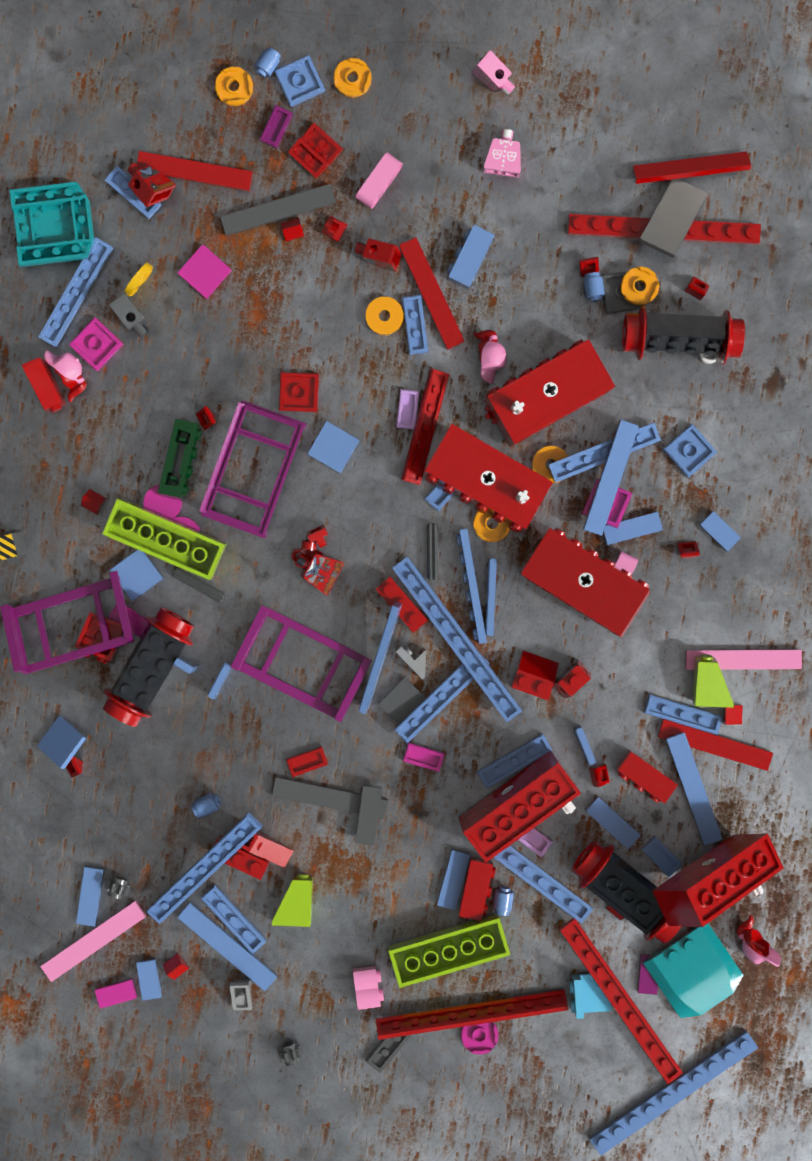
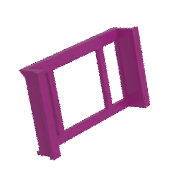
[199,400,307,538]
[0,571,135,675]
[231,605,372,722]

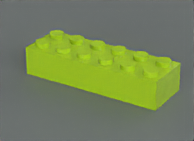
[102,498,227,580]
[388,914,510,988]

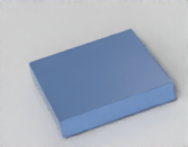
[274,55,325,107]
[307,421,360,474]
[663,424,717,478]
[110,550,164,601]
[37,715,86,769]

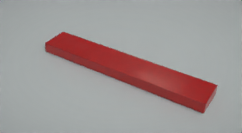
[137,151,253,192]
[633,151,751,184]
[399,237,465,350]
[401,369,449,485]
[657,719,773,771]

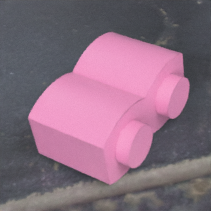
[353,965,384,1010]

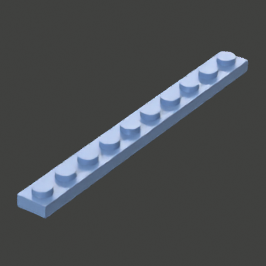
[392,557,523,722]
[589,1030,758,1155]

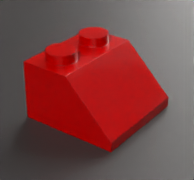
[510,650,559,700]

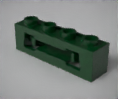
[158,418,202,501]

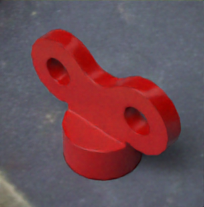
[291,540,323,562]

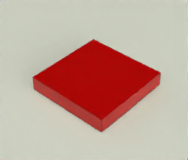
[279,372,319,413]

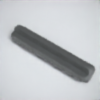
[427,523,438,580]
[172,568,225,603]

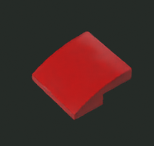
[288,123,344,178]

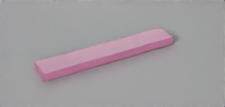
[686,650,802,670]
[40,900,146,982]

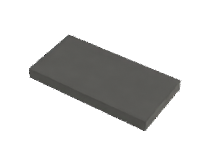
[639,179,708,258]

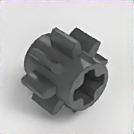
[105,876,130,899]
[278,1042,302,1066]

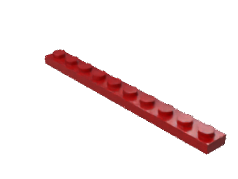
[568,214,761,245]
[559,917,683,1084]
[376,990,568,1040]

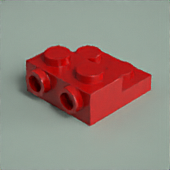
[75,612,123,665]

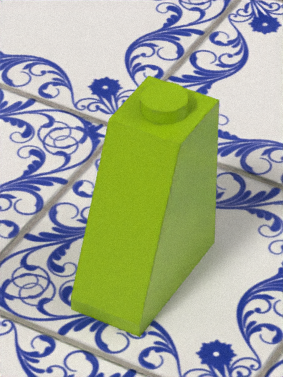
[692,654,734,708]
[272,874,313,927]

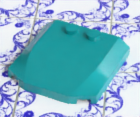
[9,182,95,267]
[643,923,743,1018]

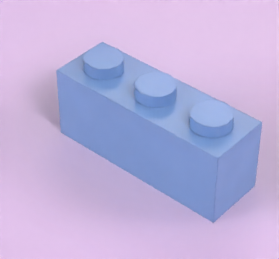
[447,225,494,290]

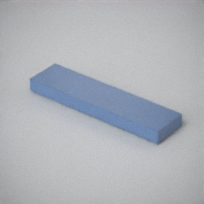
[485,559,497,636]
[643,694,723,735]
[477,733,553,789]
[201,884,267,954]

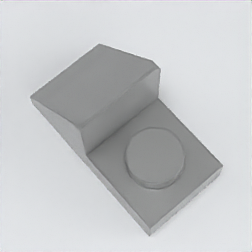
[396,646,426,680]
[229,979,253,1011]

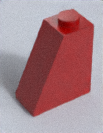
[22,357,66,413]

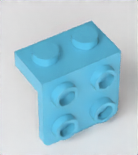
[569,973,612,1019]

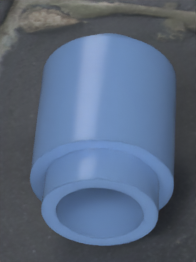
[254,47,281,78]
[583,272,605,302]
[191,792,221,818]
[493,886,514,916]

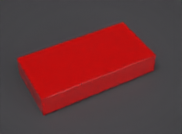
[286,746,328,777]

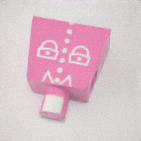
[472,50,515,95]
[483,129,521,178]

